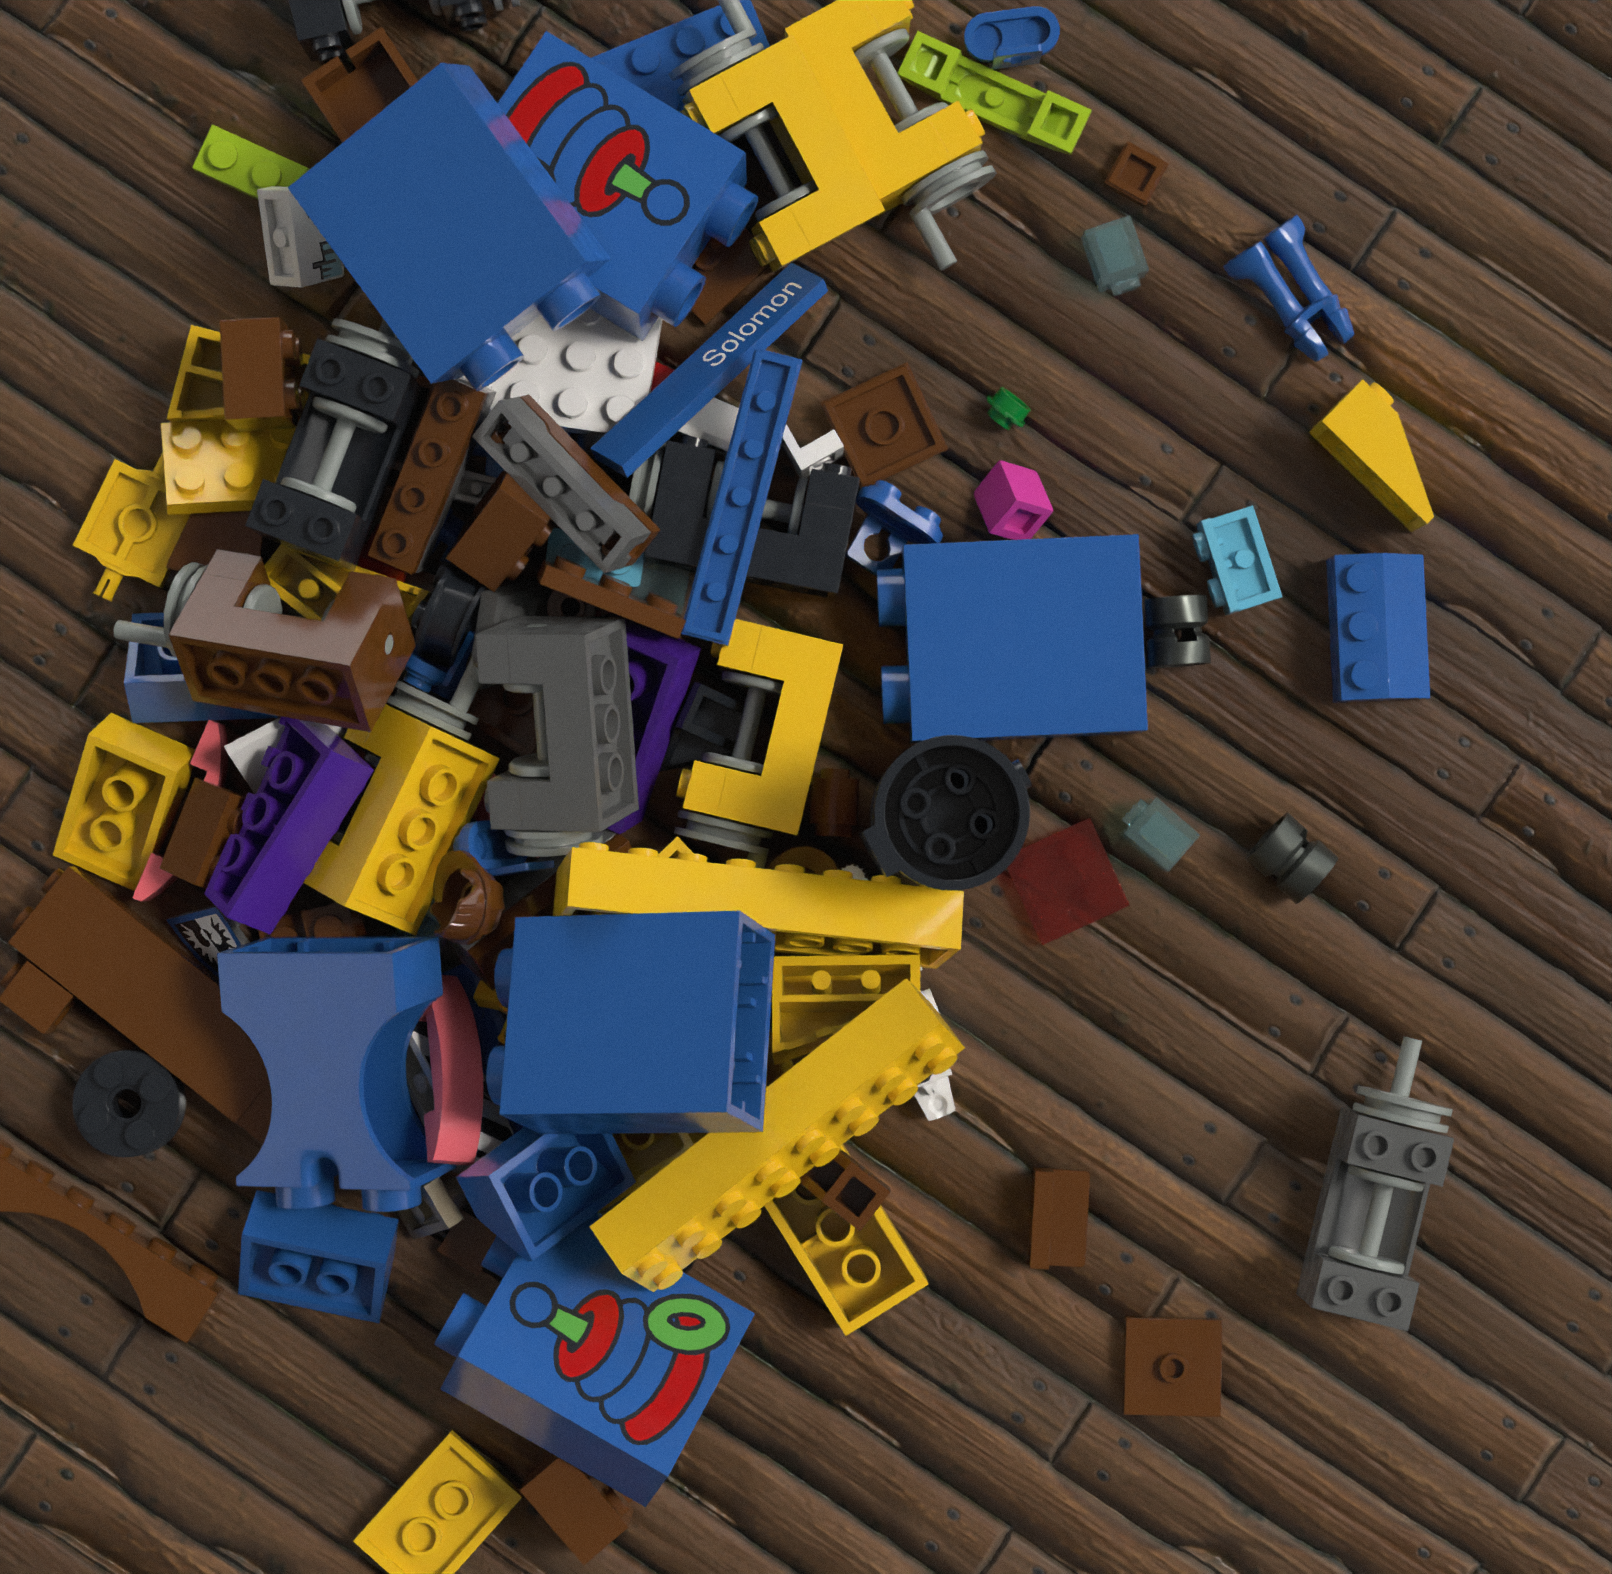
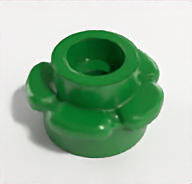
[986,387,1031,430]

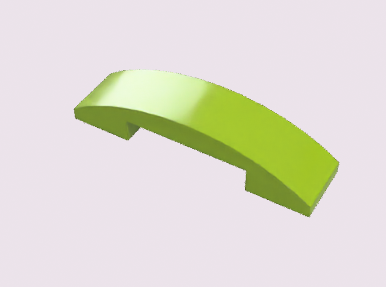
[898,31,1092,155]

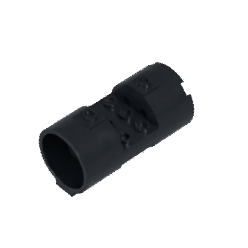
[858,735,1032,891]

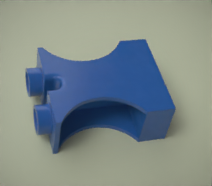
[217,936,457,1212]

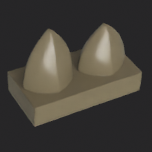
[397,1177,468,1240]

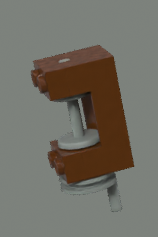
[114,549,416,732]

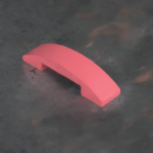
[132,719,228,902]
[419,975,483,1166]

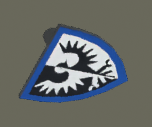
[166,905,250,978]

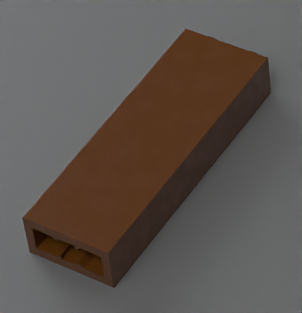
[8,866,269,1124]

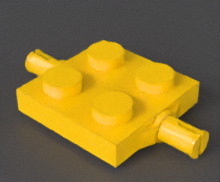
[73,453,191,602]

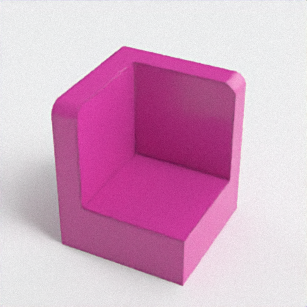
[974,460,1054,540]

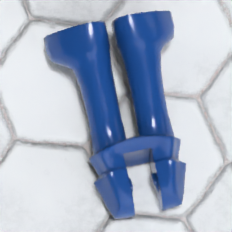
[1223,214,1355,362]

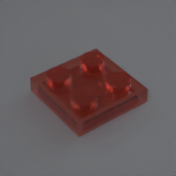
[1007,818,1130,945]

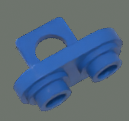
[964,6,1060,69]
[845,480,943,576]
[403,631,475,700]
[453,820,555,877]

